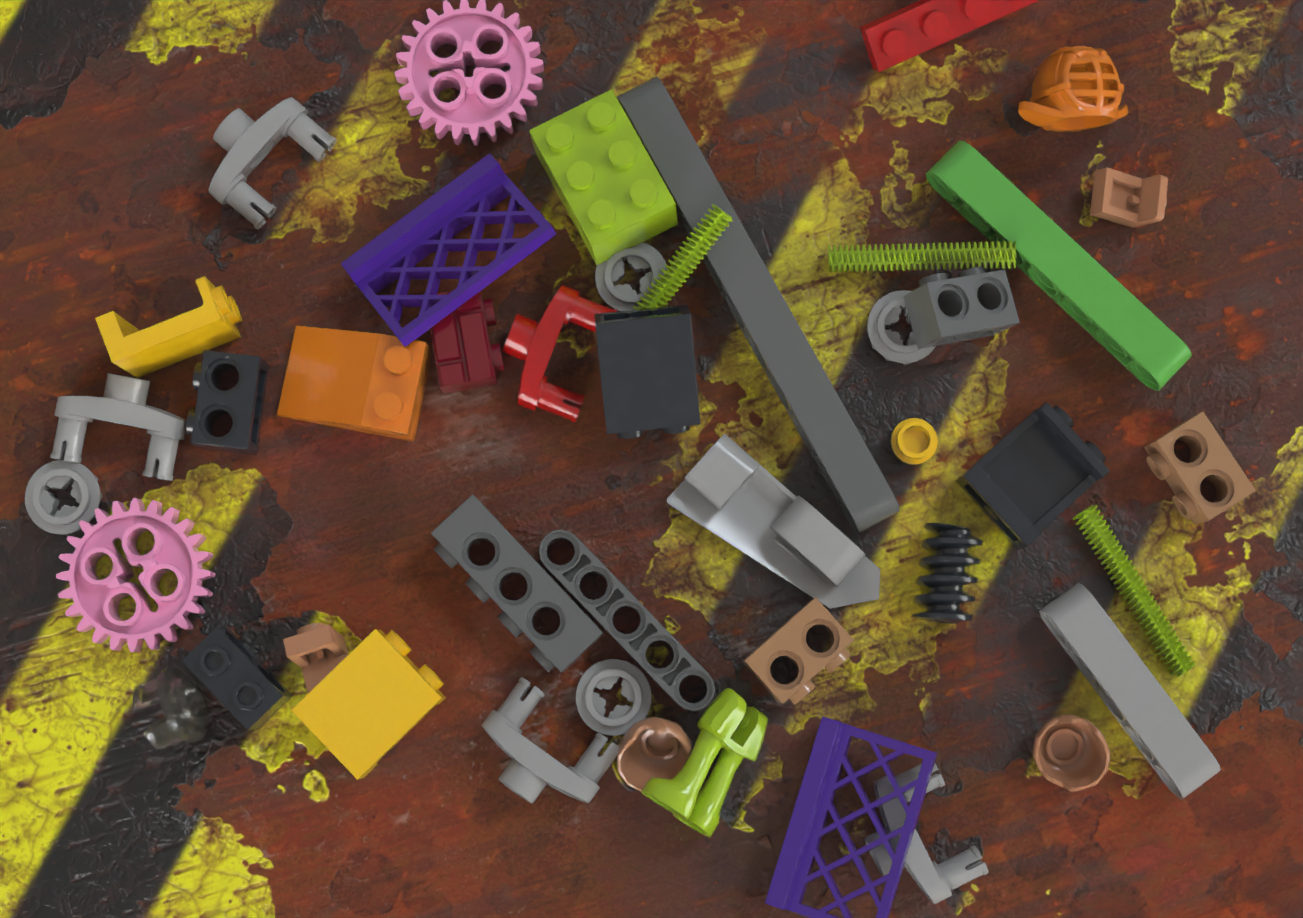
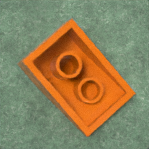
[277,326,433,442]

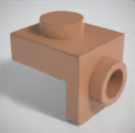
[1090,167,1168,228]
[283,623,349,692]

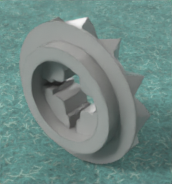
[595,242,668,311]
[866,290,936,365]
[25,460,103,535]
[576,659,651,736]

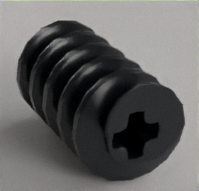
[911,523,983,624]

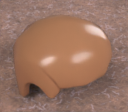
[1032,714,1111,792]
[617,717,692,791]

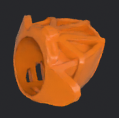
[1018,46,1129,132]

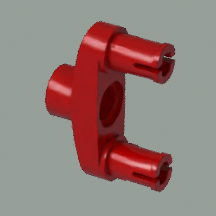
[502,285,617,423]

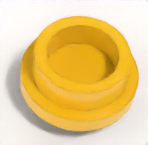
[890,418,938,465]

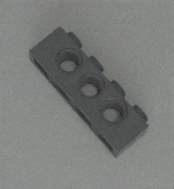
[431,494,604,673]

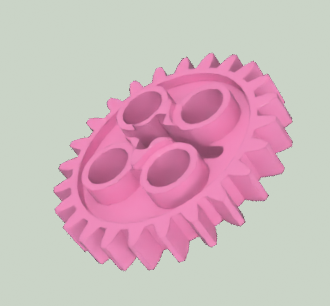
[395,0,544,146]
[56,498,215,652]

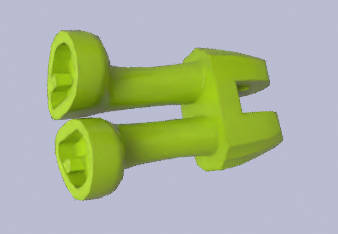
[641,688,768,837]

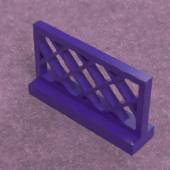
[341,153,556,347]
[765,716,938,918]

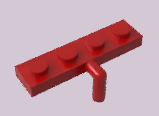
[859,0,1039,72]

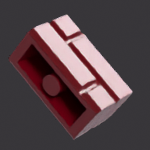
[430,291,505,394]

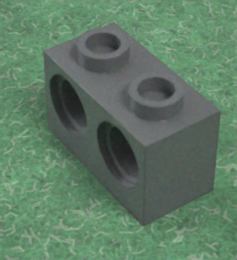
[904,266,1020,349]

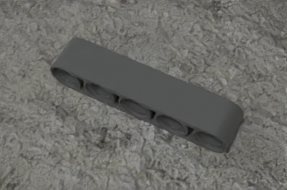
[539,530,715,711]

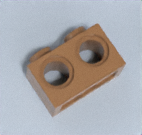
[1144,412,1256,525]
[742,597,854,705]

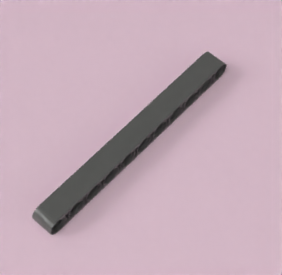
[617,76,899,534]

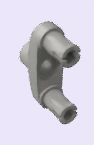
[208,97,337,230]
[50,373,187,481]
[481,677,619,804]
[864,763,989,904]

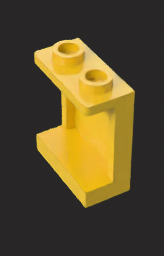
[95,276,242,378]
[291,629,446,780]

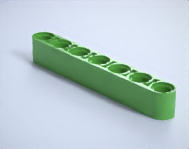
[926,140,1192,391]

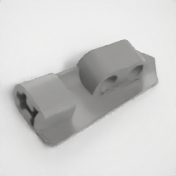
[667,434,880,608]

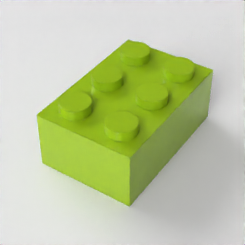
[529,89,678,265]

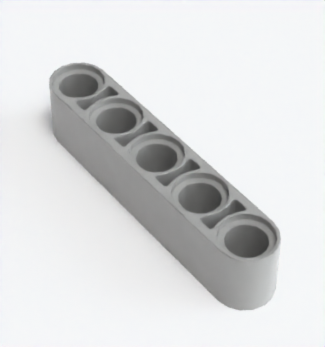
[1039,583,1221,800]

